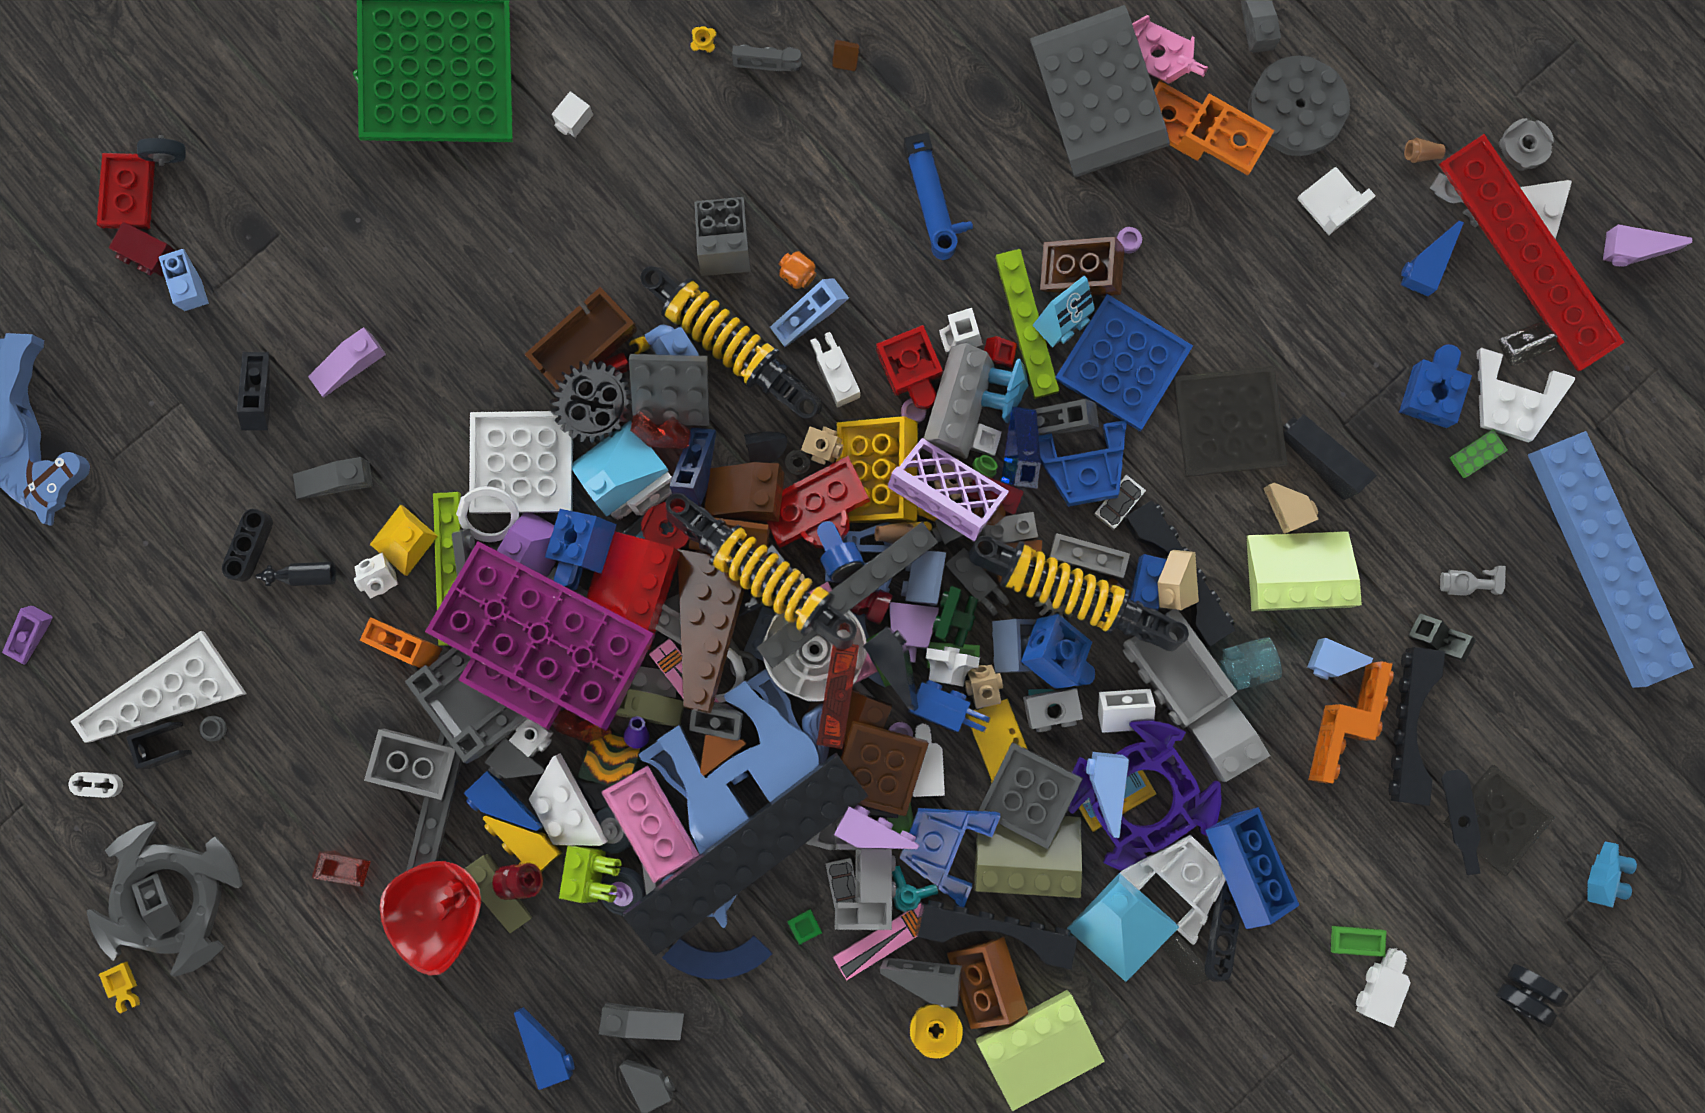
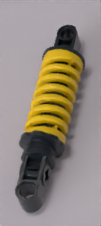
[640,266,822,418]
[666,493,857,650]
[969,536,1189,651]

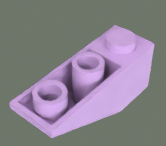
[834,804,919,849]

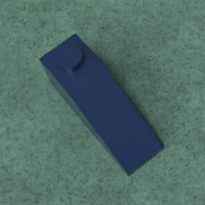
[669,428,716,507]

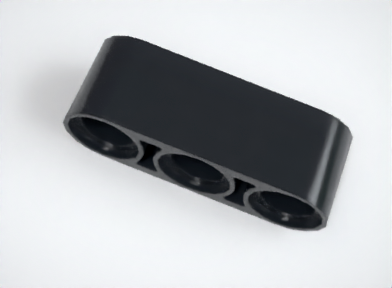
[222,509,273,582]

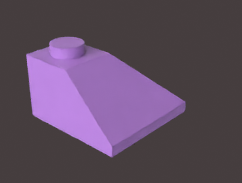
[497,513,556,577]

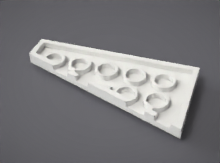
[71,631,246,743]

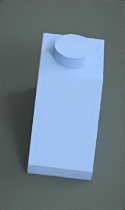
[1307,638,1373,680]

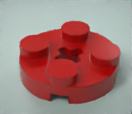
[641,502,690,550]

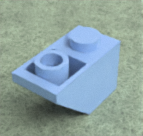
[159,249,208,311]

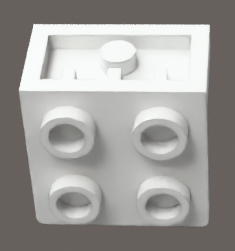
[1298,167,1375,235]

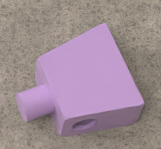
[889,602,939,663]

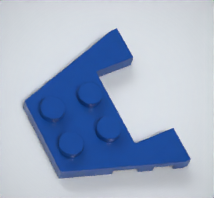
[1029,420,1127,507]
[900,808,1001,907]

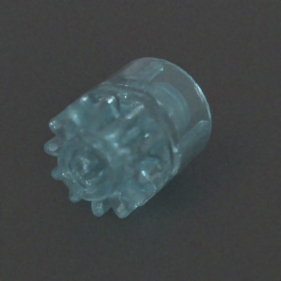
[1220,637,1282,690]

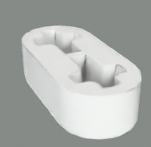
[69,772,123,798]

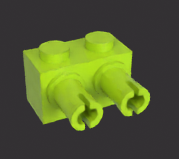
[559,846,621,903]

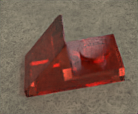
[312,851,371,887]

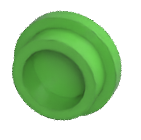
[973,455,997,478]

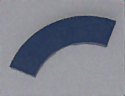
[662,935,773,979]

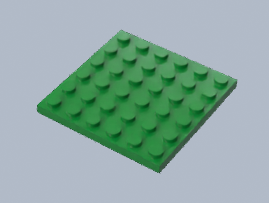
[357,0,513,142]

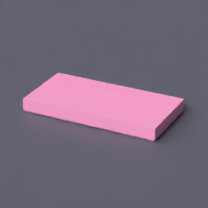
[602,766,699,883]

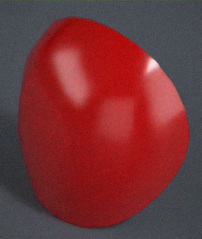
[380,861,481,976]

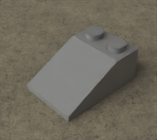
[1187,697,1270,782]
[364,729,456,800]

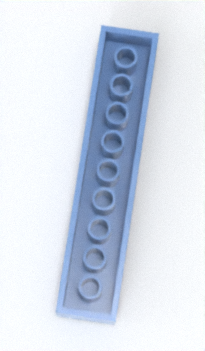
[1528,431,1693,688]

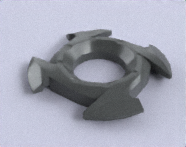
[87,821,242,977]

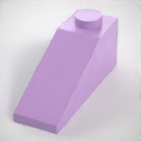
[1603,225,1692,266]
[308,327,386,397]

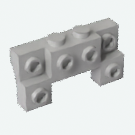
[835,823,896,930]

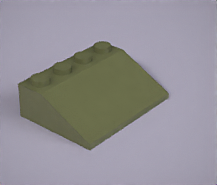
[973,816,1082,898]

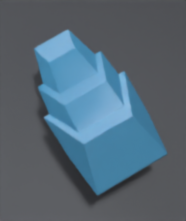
[981,359,1028,423]
[1587,842,1637,907]

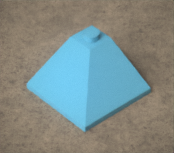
[572,421,669,516]
[1067,873,1179,982]

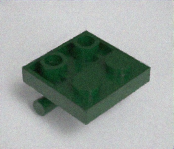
[932,586,979,648]

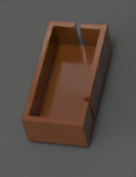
[525,287,638,389]

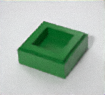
[787,909,822,945]

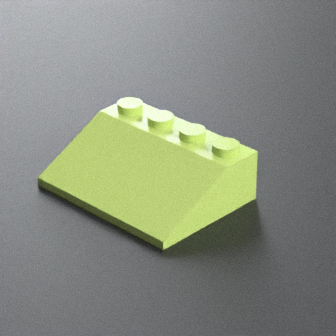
[1246,532,1362,611]
[976,990,1105,1111]

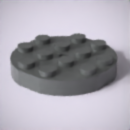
[1248,56,1350,156]

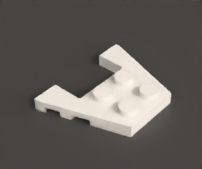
[1477,348,1575,442]
[1120,835,1226,945]

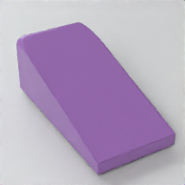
[2,606,53,665]

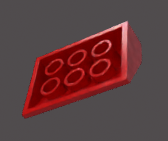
[586,531,681,650]

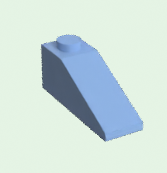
[770,278,849,347]
[1087,752,1129,838]

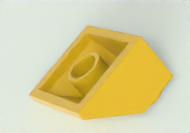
[370,505,438,576]

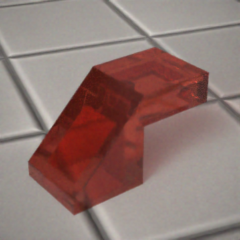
[631,411,690,449]
[552,709,612,743]

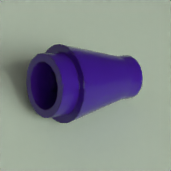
[624,716,650,749]

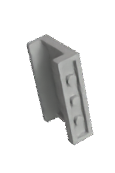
[1123,609,1237,729]

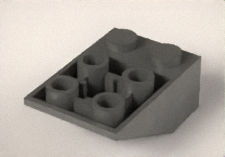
[694,197,751,276]

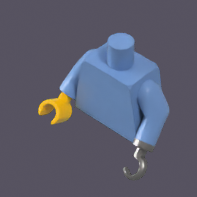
[630,324,699,356]

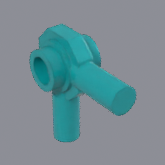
[892,866,938,913]

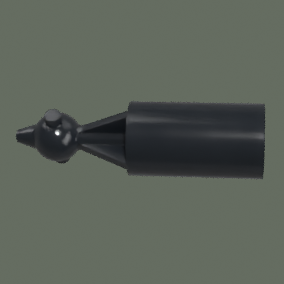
[255,562,336,586]

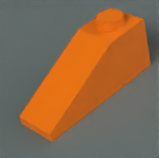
[360,617,442,668]

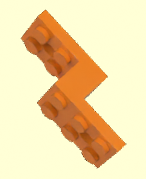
[1154,80,1275,176]
[1308,661,1394,784]

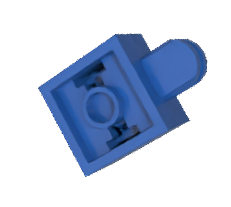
[1399,344,1472,428]
[545,509,617,591]
[1021,614,1095,689]
[908,680,990,733]

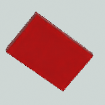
[97,153,155,229]

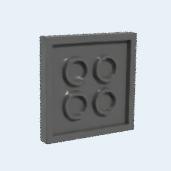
[629,354,710,426]
[978,742,1083,849]

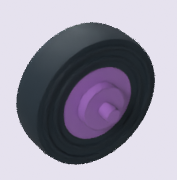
[601,868,646,915]

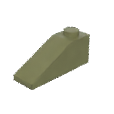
[464,854,532,933]

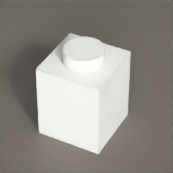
[552,92,593,137]

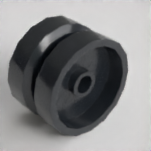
[1496,963,1569,1027]

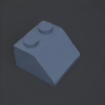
[901,551,946,607]
[992,619,1036,673]

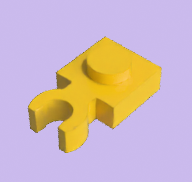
[99,962,140,1013]

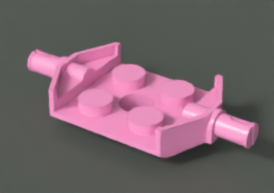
[1132,15,1208,84]

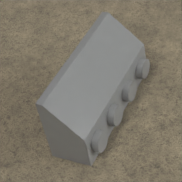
[924,343,995,459]

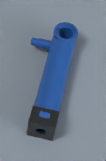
[903,132,973,260]

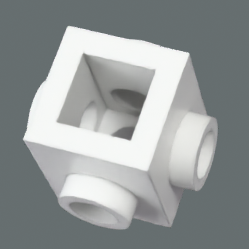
[354,553,398,599]
[509,719,553,757]

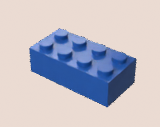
[1205,807,1299,929]

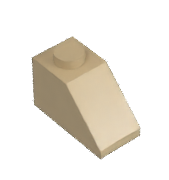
[1263,483,1318,534]
[1158,550,1199,610]

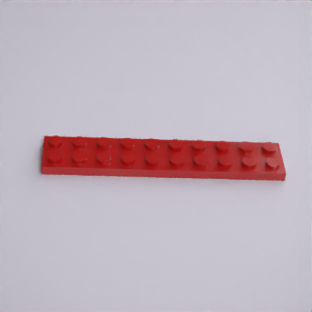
[1438,134,1625,371]

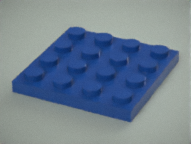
[1055,294,1193,431]

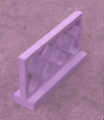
[888,438,1009,542]

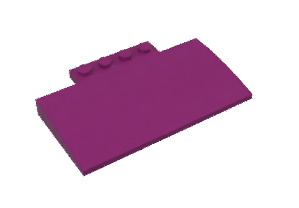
[425,541,655,730]

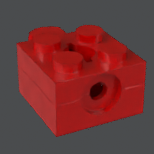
[876,325,943,410]

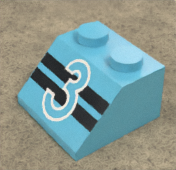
[1032,276,1095,347]

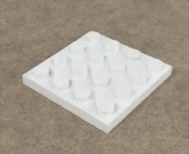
[469,411,573,514]

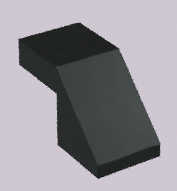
[1408,614,1476,662]

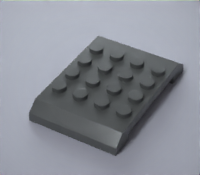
[1030,5,1170,178]
[405,647,528,763]

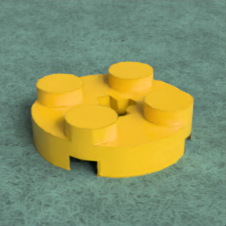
[910,1004,963,1058]

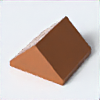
[700,735,748,776]

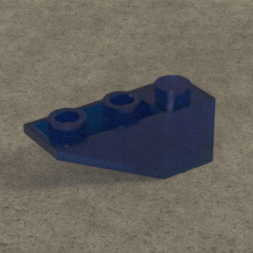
[1001,407,1041,488]

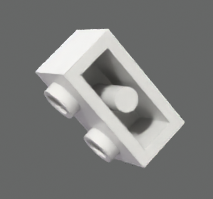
[1098,689,1155,733]

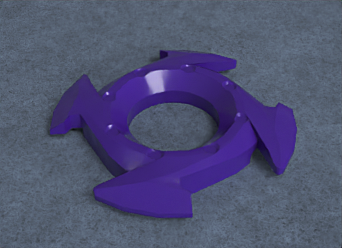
[1068,720,1221,871]

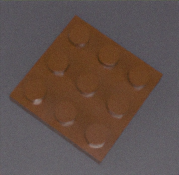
[841,721,929,817]

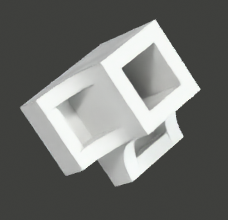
[939,308,983,356]
[926,646,980,686]

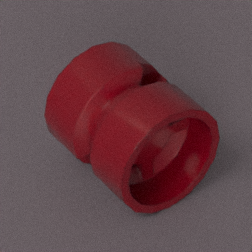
[850,589,893,625]
[492,863,543,900]

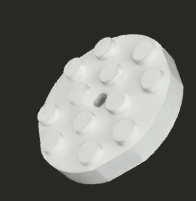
[763,610,867,702]

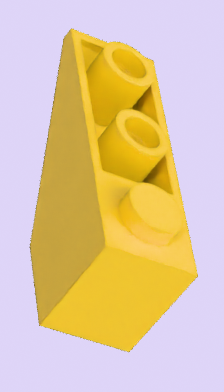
[482,815,562,872]

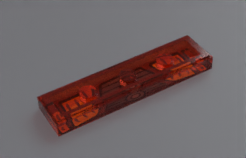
[816,644,859,749]

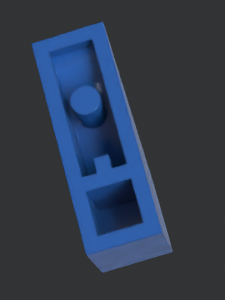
[1401,221,1464,296]
[464,771,544,831]
[514,1007,575,1090]

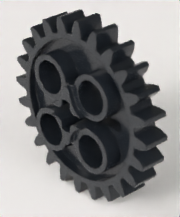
[549,360,632,443]

